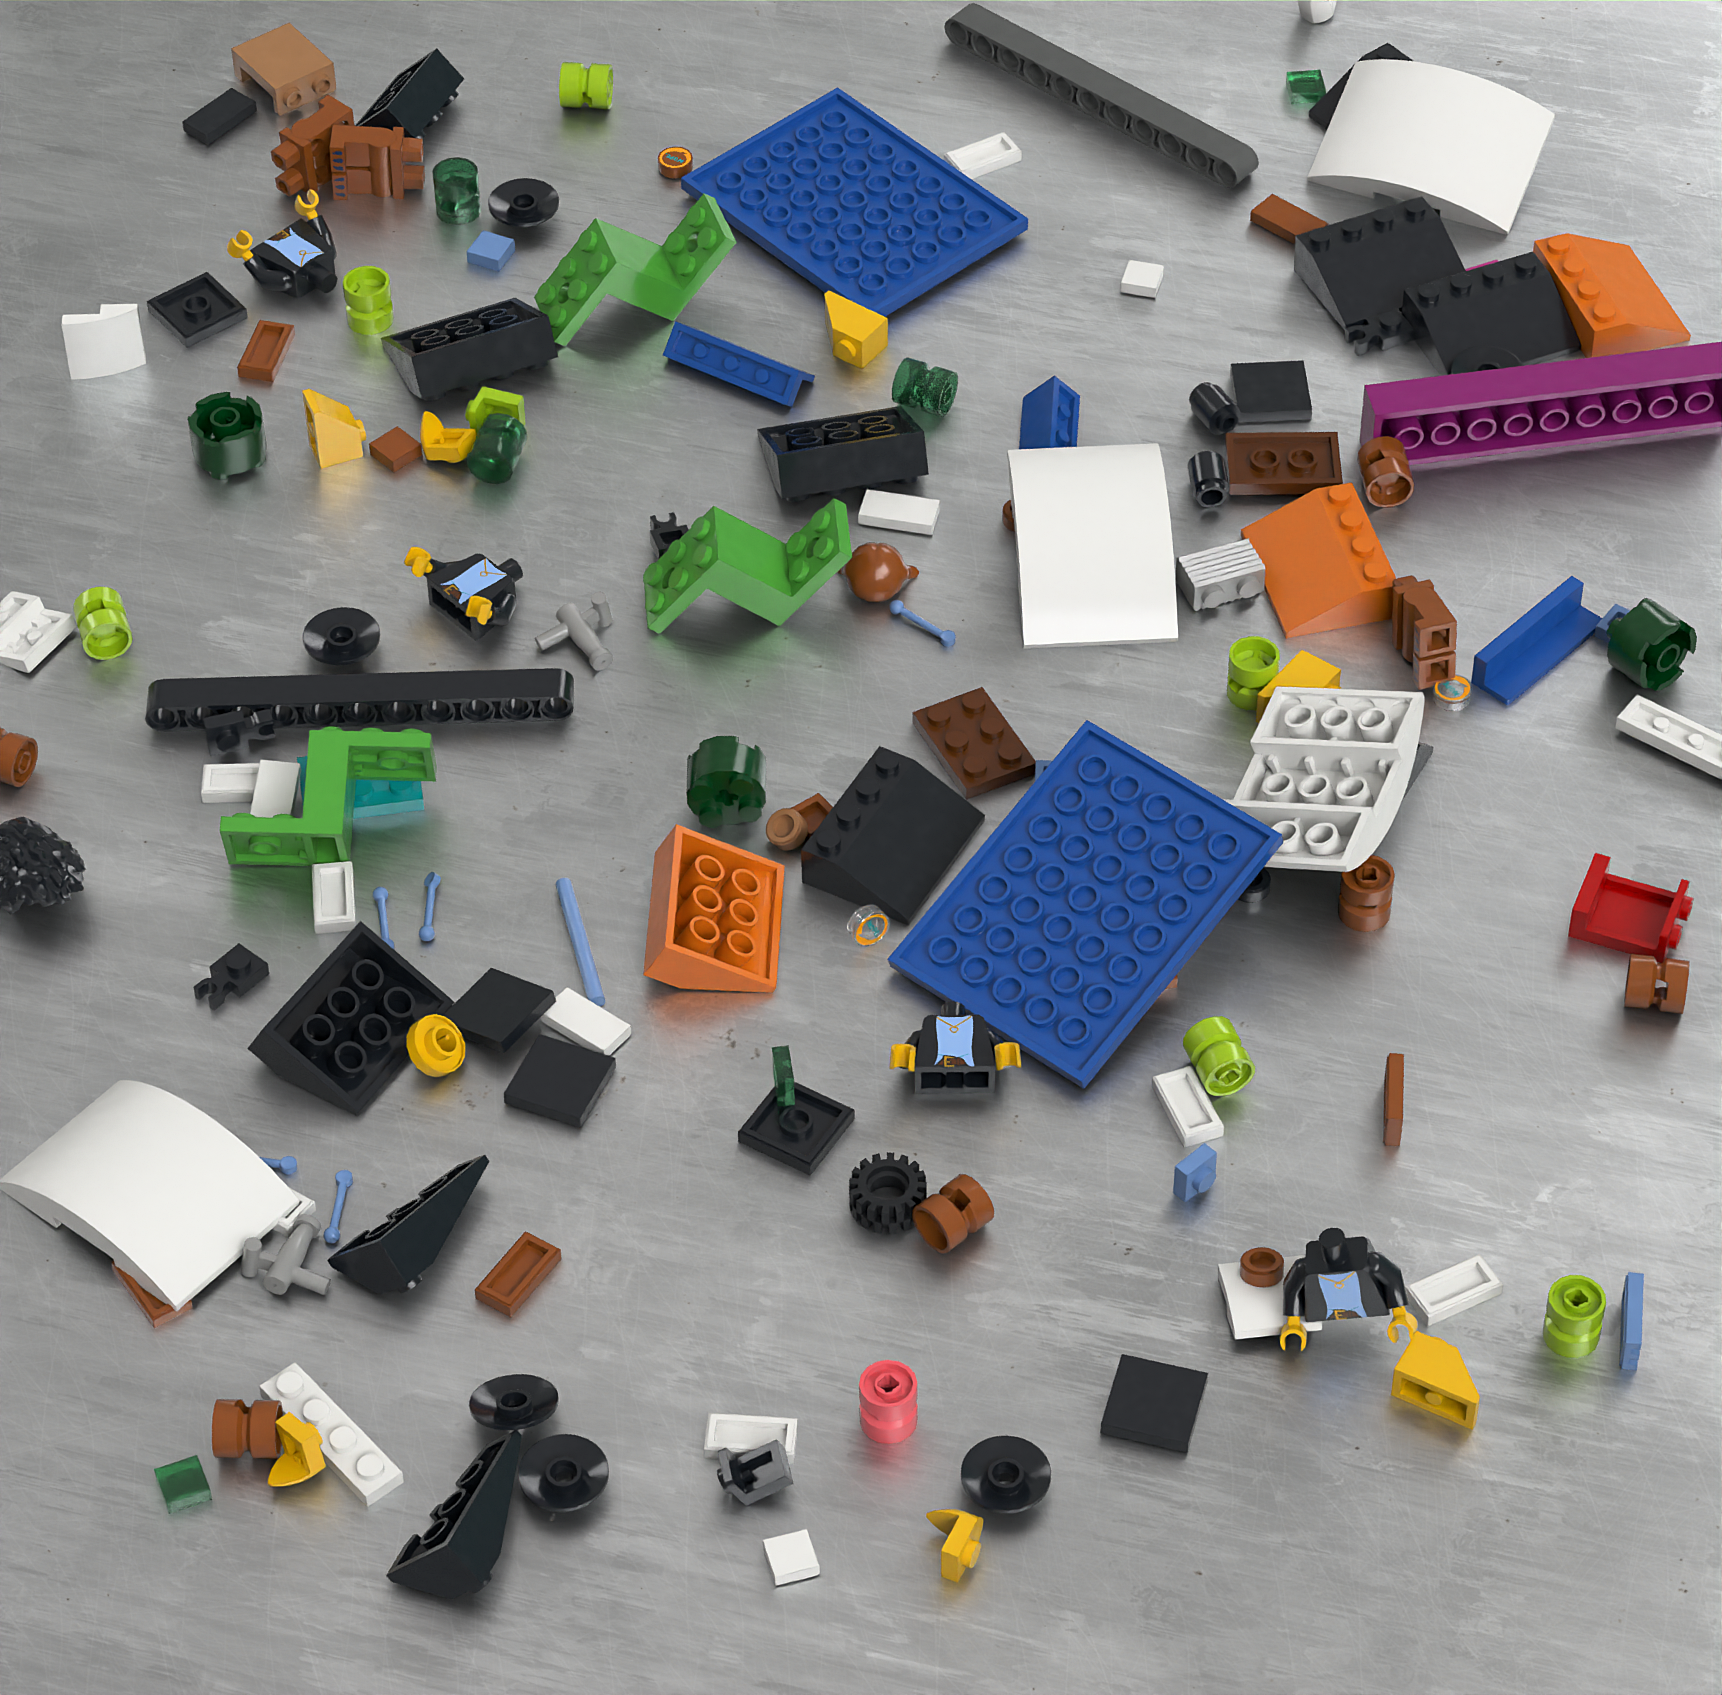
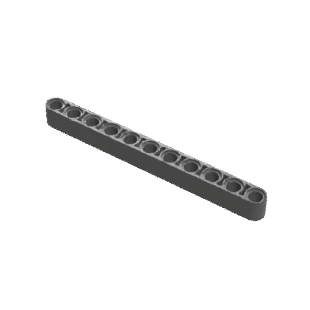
[944,3,1259,188]

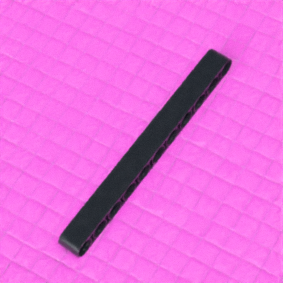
[145,668,574,732]

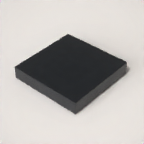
[147,272,248,348]
[1230,360,1312,423]
[442,968,556,1053]
[503,1034,616,1128]
[738,1076,855,1176]
[1100,1354,1208,1453]

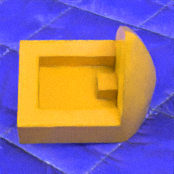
[420,411,479,463]
[268,1412,326,1487]
[926,1509,983,1583]

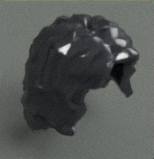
[0,817,86,914]

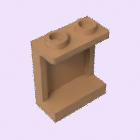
[231,23,336,116]

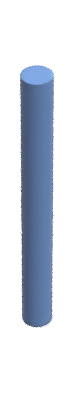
[555,878,605,1007]

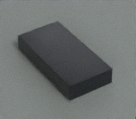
[182,88,257,145]

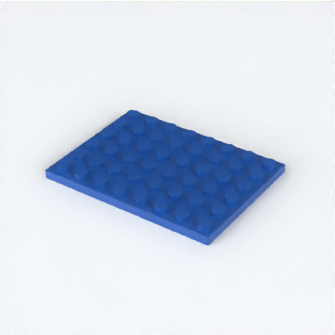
[681,87,1028,317]
[887,720,1283,1089]

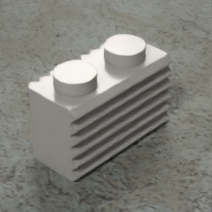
[1175,538,1266,611]

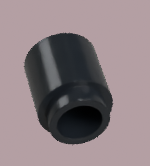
[1189,382,1241,435]
[1187,451,1229,508]

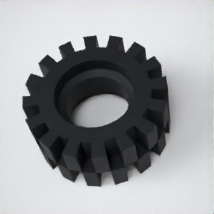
[849,1152,927,1235]

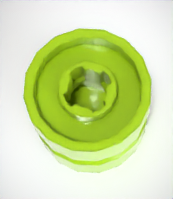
[559,62,613,110]
[343,266,394,335]
[73,586,133,660]
[1227,636,1280,711]
[1183,1016,1255,1096]
[1543,1275,1606,1358]

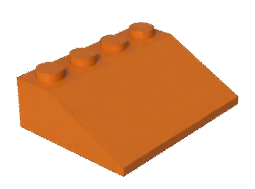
[1533,233,1691,358]
[1241,482,1396,639]
[643,824,785,993]

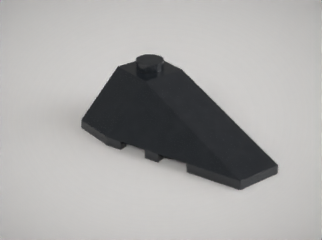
[327,1155,489,1294]
[386,1430,522,1599]

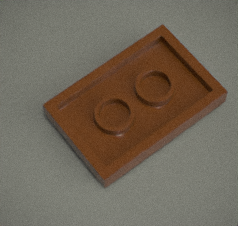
[1225,432,1343,495]
[912,687,1036,800]

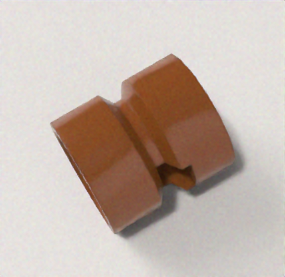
[1357,436,1414,508]
[0,728,38,787]
[1338,855,1395,932]
[1624,953,1690,1014]
[912,1174,994,1254]
[212,1399,283,1459]

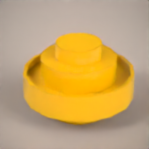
[406,1014,465,1077]

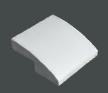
[61,304,146,379]
[0,591,77,673]
[1218,1255,1322,1340]

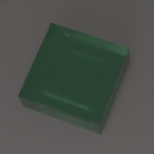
[1286,69,1326,104]
[772,1045,795,1106]
[154,1455,212,1514]

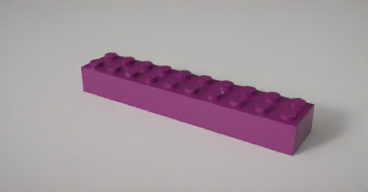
[1359,342,1722,466]

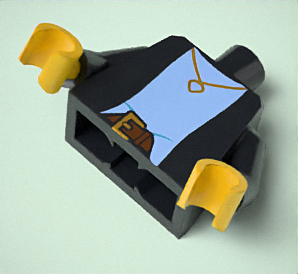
[227,189,338,298]
[404,547,523,641]
[889,1001,1021,1094]
[1280,1228,1418,1351]

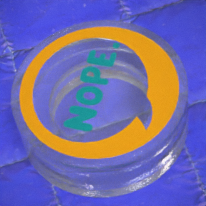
[1432,674,1472,711]
[847,905,889,947]

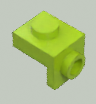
[465,386,526,437]

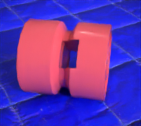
[859,1360,918,1444]

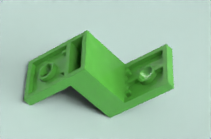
[534,193,737,346]
[643,498,852,634]
[220,727,437,866]

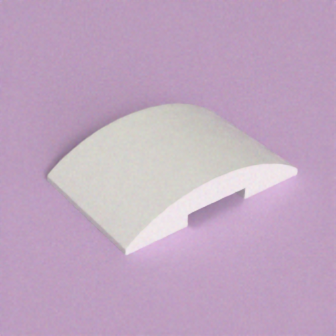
[1307,59,1555,235]
[1007,443,1178,649]
[1223,686,1425,872]
[0,1080,300,1311]

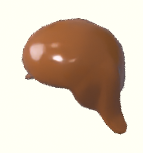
[837,542,919,602]

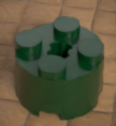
[187,392,267,480]
[1606,598,1697,691]
[686,736,766,828]

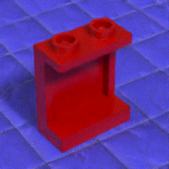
[1568,853,1694,963]

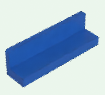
[663,321,815,407]
[1019,375,1080,449]
[1471,576,1602,705]

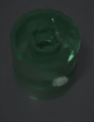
[432,157,482,225]
[892,357,958,417]
[466,413,528,484]

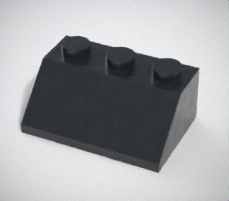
[355,48,464,139]

